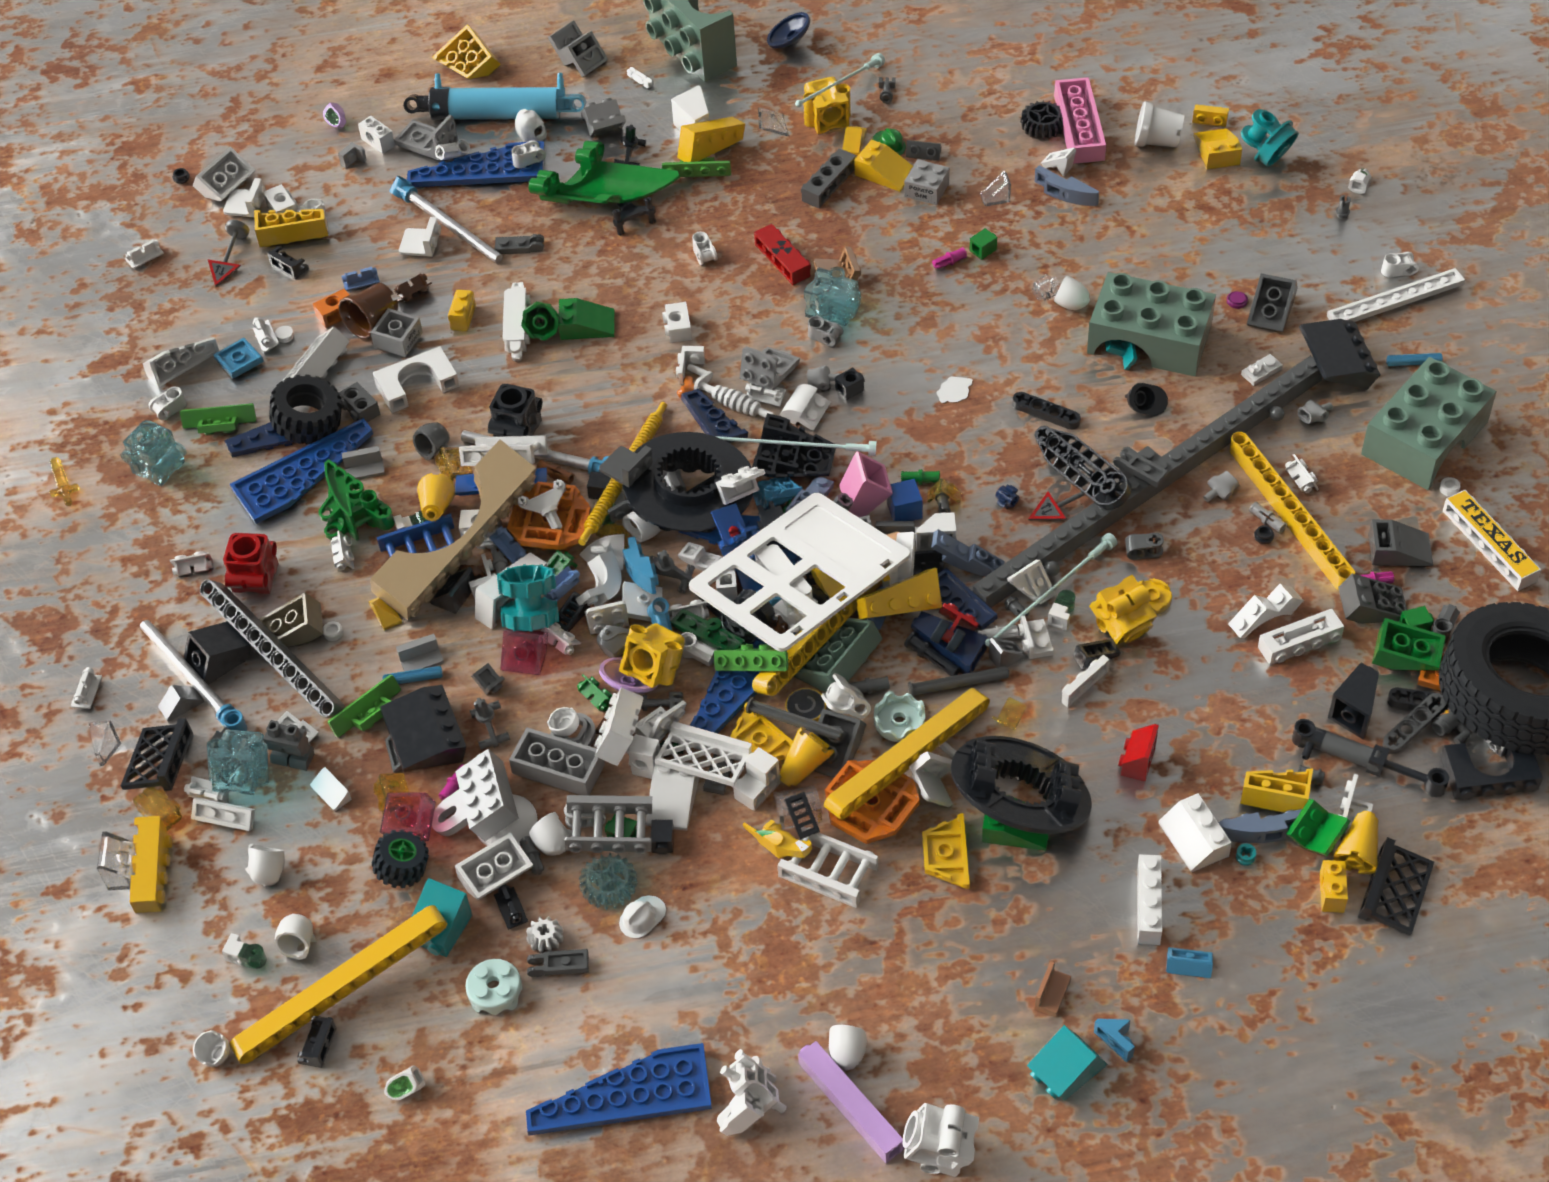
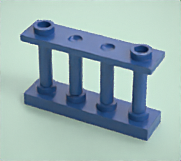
[377,513,455,557]

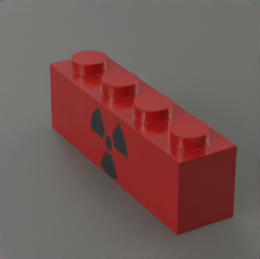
[754,224,811,285]

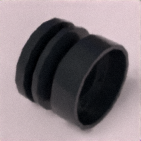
[721,589,775,643]

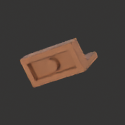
[1035,961,1071,1017]

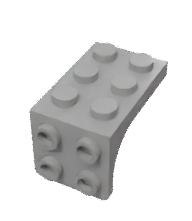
[394,115,458,161]
[740,346,800,390]

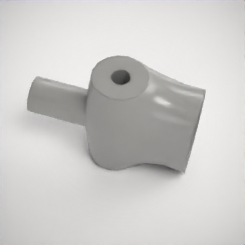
[807,366,841,390]
[1298,400,1333,424]
[1203,471,1239,502]

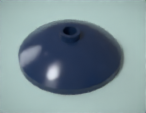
[767,12,810,49]

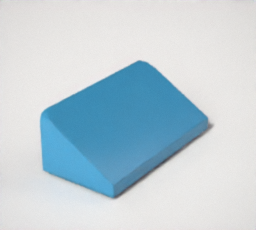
[1166,947,1213,978]

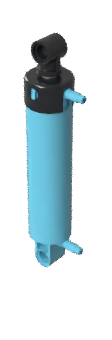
[403,73,587,120]

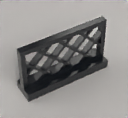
[120,718,193,791]
[1358,837,1434,935]

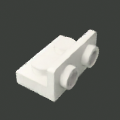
[1017,616,1054,659]

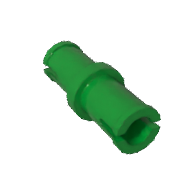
[901,469,940,485]

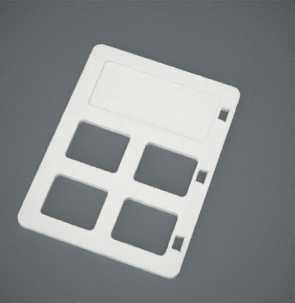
[689,493,910,652]

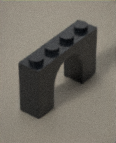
[1440,743,1543,800]

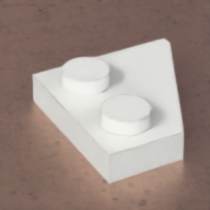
[1007,560,1056,604]

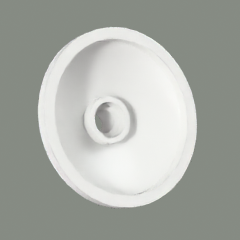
[477,794,538,846]

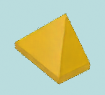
[368,597,402,631]

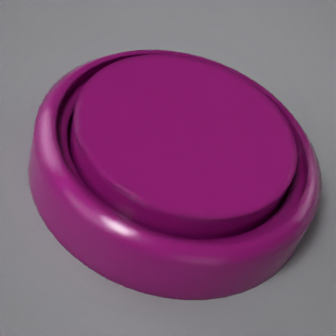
[1227,291,1248,309]

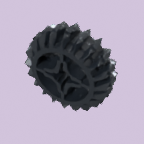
[1020,100,1063,140]

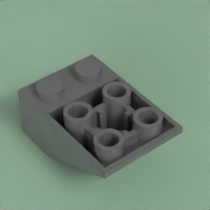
[1368,519,1433,566]
[1338,573,1407,624]

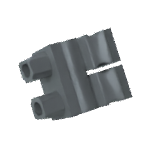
[263,720,315,771]

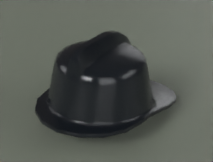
[1125,383,1168,416]

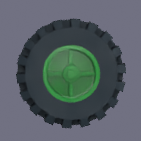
[372,830,429,888]

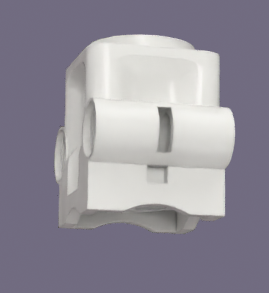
[903,1103,979,1177]

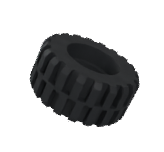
[269,374,342,444]

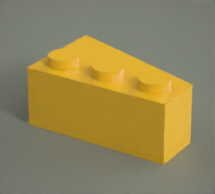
[1240,768,1313,813]

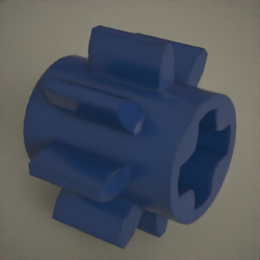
[995,484,1019,509]

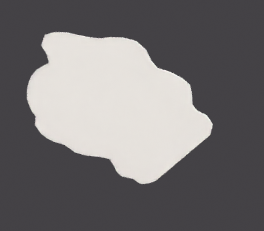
[936,376,973,403]

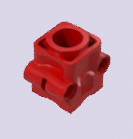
[223,533,279,594]

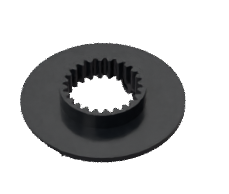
[622,432,754,533]
[951,736,1092,834]

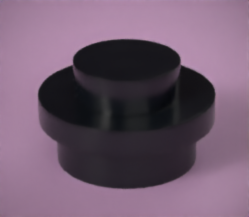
[172,168,190,184]
[1254,525,1274,544]

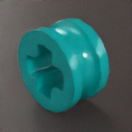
[1236,844,1256,866]

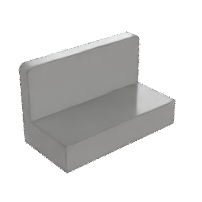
[342,446,385,480]
[396,634,444,671]

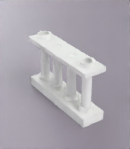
[459,435,548,466]
[777,827,878,908]

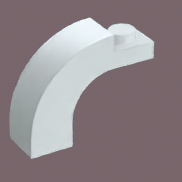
[576,551,622,607]

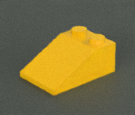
[1193,128,1242,170]
[855,139,913,192]

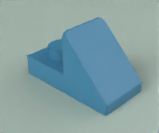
[1094,1019,1135,1062]

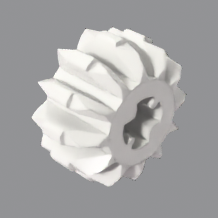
[526,916,564,954]

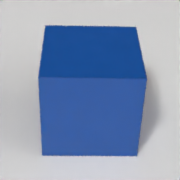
[887,479,923,521]

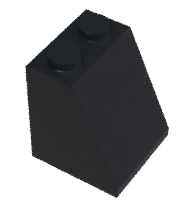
[184,621,251,685]
[1328,662,1379,739]

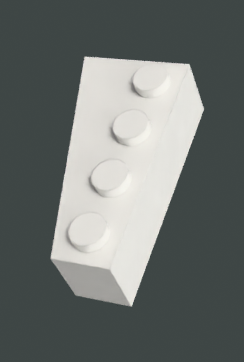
[594,687,644,766]

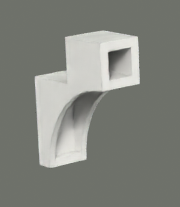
[1228,584,1304,639]

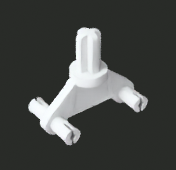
[518,479,566,530]

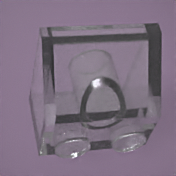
[773,785,822,829]
[97,831,137,891]

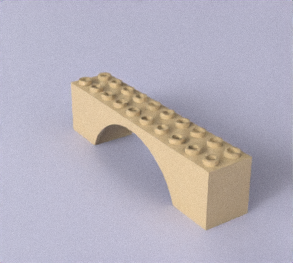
[370,439,536,621]

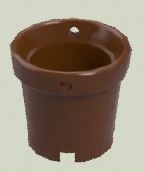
[338,283,398,339]

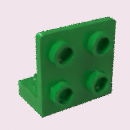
[1286,799,1351,856]

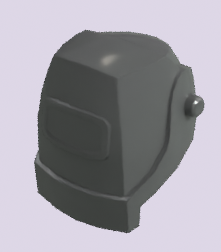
[596,625,629,658]

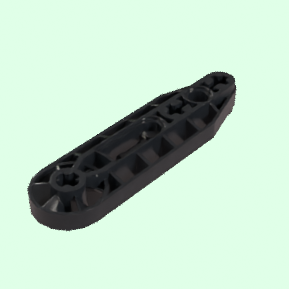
[1034,426,1132,510]

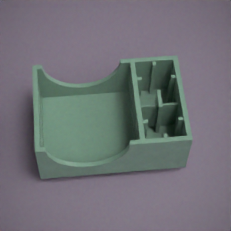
[643,0,737,82]
[1087,272,1216,376]
[1361,357,1497,490]

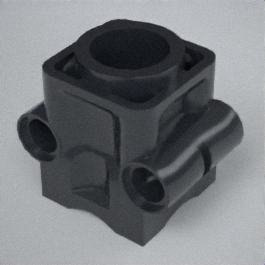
[488,384,543,437]

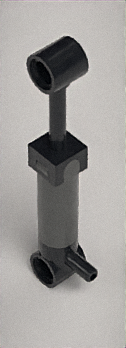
[1292,719,1449,797]

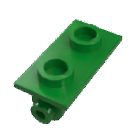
[577,674,612,712]

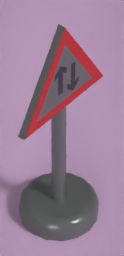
[207,220,250,287]
[1028,489,1087,520]

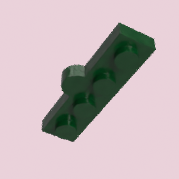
[670,608,746,650]

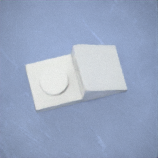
[1041,147,1076,176]

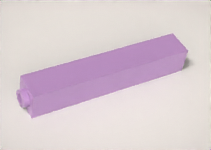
[798,1041,904,1163]

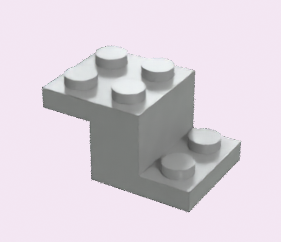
[548,20,608,77]
[581,98,626,137]

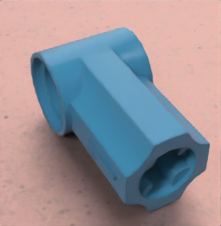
[647,597,672,631]

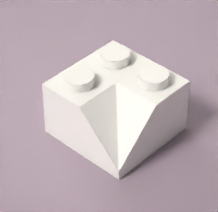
[915,512,956,552]

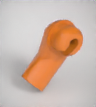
[677,376,694,398]

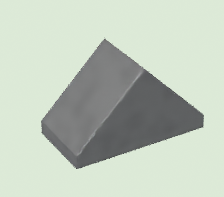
[989,637,1026,668]
[158,685,204,722]

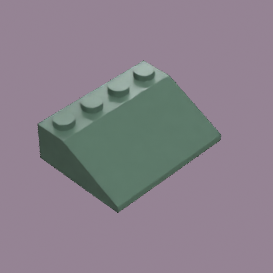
[793,618,883,692]

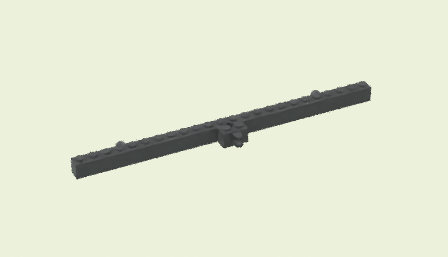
[973,355,1322,608]

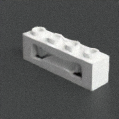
[1258,609,1344,665]

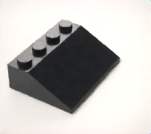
[1299,319,1381,390]
[380,685,467,771]

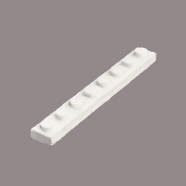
[1327,268,1465,322]

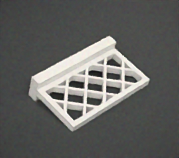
[655,721,752,787]

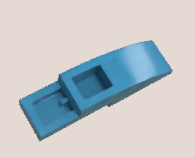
[623,537,659,594]

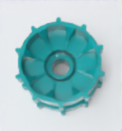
[497,564,559,632]

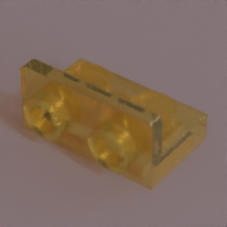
[435,447,473,481]
[373,773,414,819]

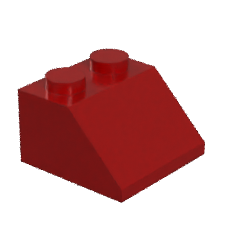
[1118,724,1159,782]

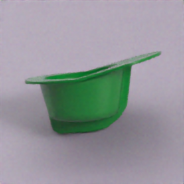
[873,128,906,155]

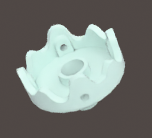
[874,691,925,742]
[465,959,523,1015]

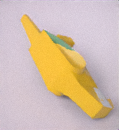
[743,820,812,859]

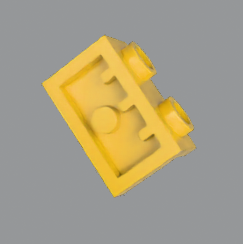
[1192,104,1229,127]

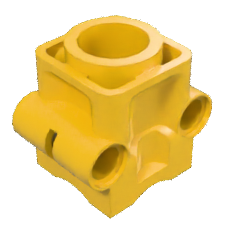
[803,76,851,134]
[1089,574,1157,645]
[619,623,685,688]

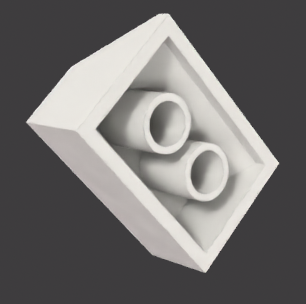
[193,147,256,201]
[1159,793,1232,873]
[455,833,533,900]

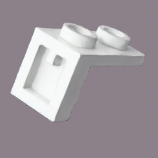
[676,346,705,385]
[469,553,496,599]

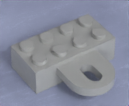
[509,713,605,795]
[431,749,519,841]

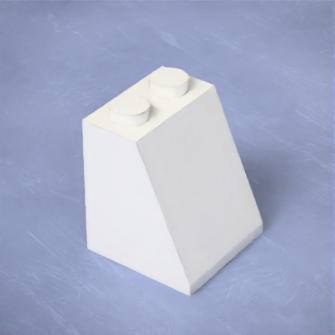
[671,85,709,131]

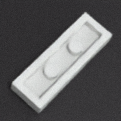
[1062,655,1110,707]
[191,797,255,831]

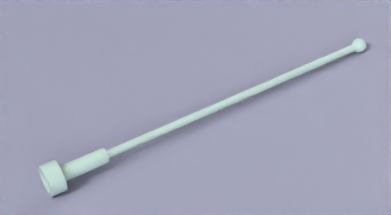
[795,53,885,107]
[715,436,877,456]
[985,533,1117,647]

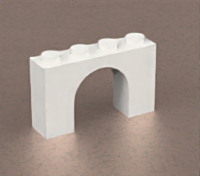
[373,346,460,413]

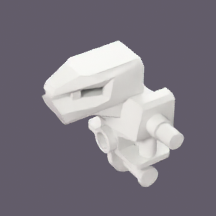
[717,1049,787,1136]

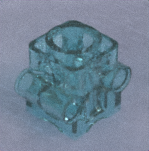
[804,267,861,326]
[120,420,187,487]
[207,730,269,795]

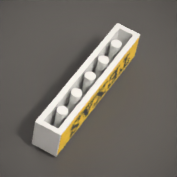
[1443,490,1541,591]

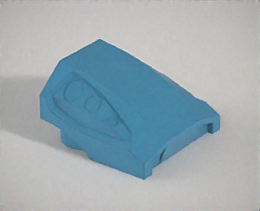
[753,477,802,511]

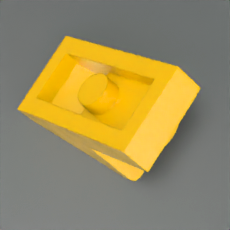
[842,126,867,155]

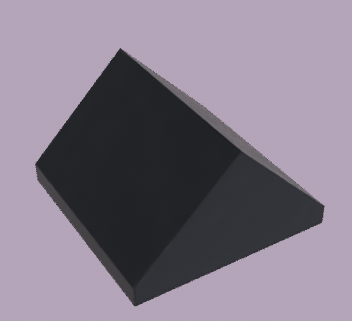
[430,566,475,614]

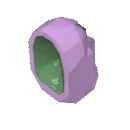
[323,102,346,129]

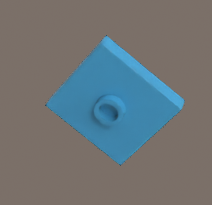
[213,338,264,379]

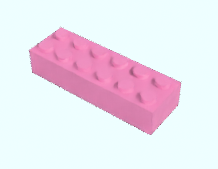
[1054,77,1106,164]

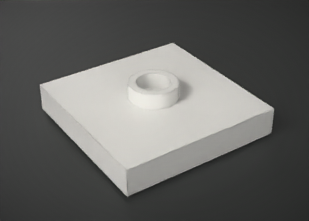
[622,581,662,621]

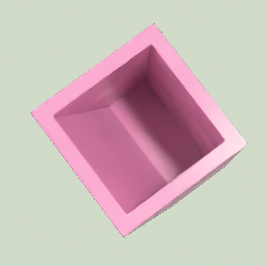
[840,452,893,517]

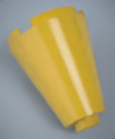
[417,473,455,521]
[780,727,834,787]
[1333,811,1379,874]

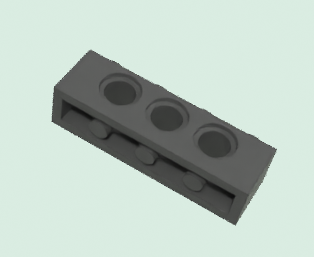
[801,148,856,208]

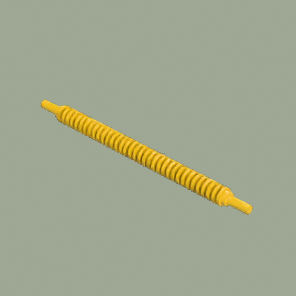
[578,402,667,546]

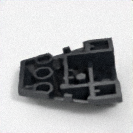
[752,413,836,477]

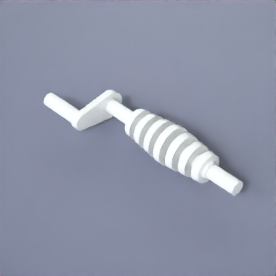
[687,364,774,418]

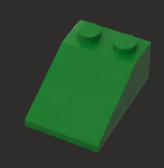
[558,298,615,340]
[1372,618,1446,670]
[982,795,1048,851]

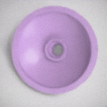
[599,657,658,694]

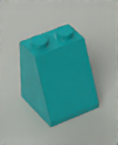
[411,878,473,957]
[1027,1025,1108,1101]

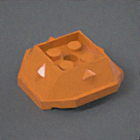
[507,482,591,551]
[825,760,920,844]

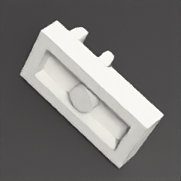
[1241,354,1283,386]

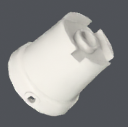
[1135,101,1184,148]

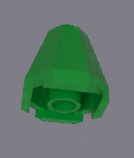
[521,301,560,341]

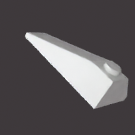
[143,337,219,388]

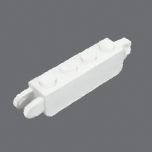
[503,282,531,362]
[754,544,814,618]

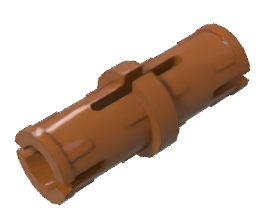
[536,459,575,485]

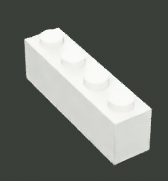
[1137,854,1162,945]

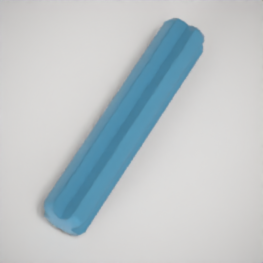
[1386,353,1443,366]
[382,666,443,684]

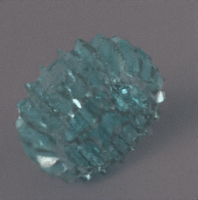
[579,853,638,910]

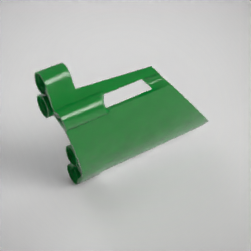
[529,141,680,204]

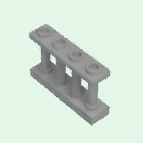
[565,795,652,853]

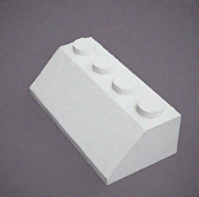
[282,327,350,382]

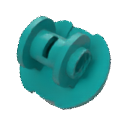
[1241,109,1299,167]

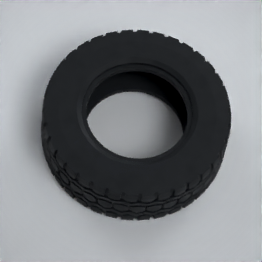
[1439,602,1549,755]

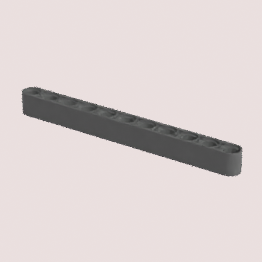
[200,579,345,718]

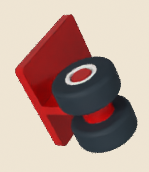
[930,603,979,653]

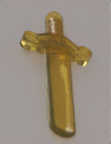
[49,457,79,506]

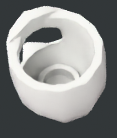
[515,109,547,142]
[1054,276,1090,310]
[622,511,661,543]
[529,812,572,856]
[245,843,285,887]
[274,914,316,960]
[829,1025,867,1071]

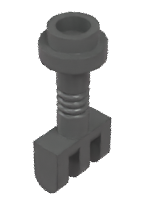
[879,77,896,104]
[641,692,683,711]

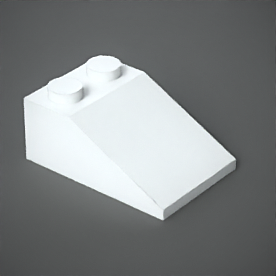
[645,762,699,831]

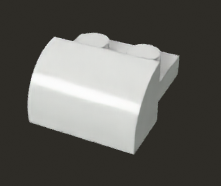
[779,384,831,431]

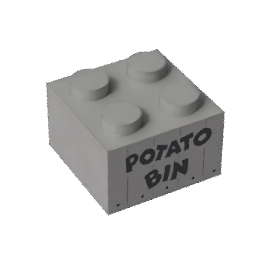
[904,159,950,205]
[370,308,423,357]

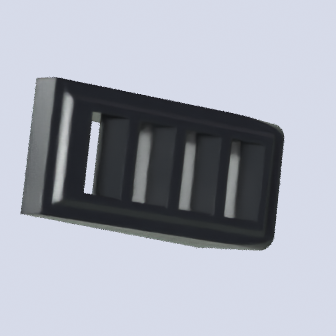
[556,591,590,632]
[1073,639,1121,669]
[784,792,820,839]

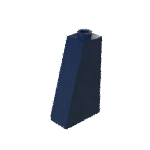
[911,611,988,674]

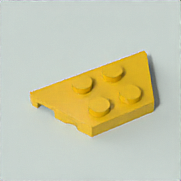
[730,702,793,761]
[922,813,970,889]

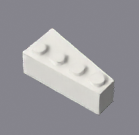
[475,552,548,629]

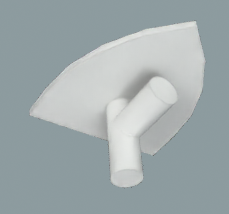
[579,534,625,570]

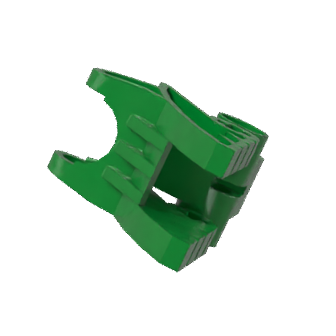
[318,459,395,541]

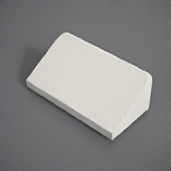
[310,767,352,812]

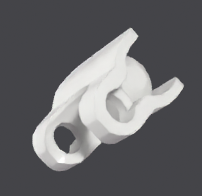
[821,673,871,719]

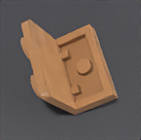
[813,246,861,287]

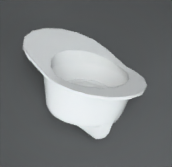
[619,895,666,938]

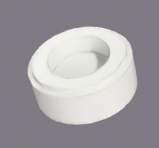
[275,326,294,343]
[1439,477,1460,496]
[323,621,343,641]

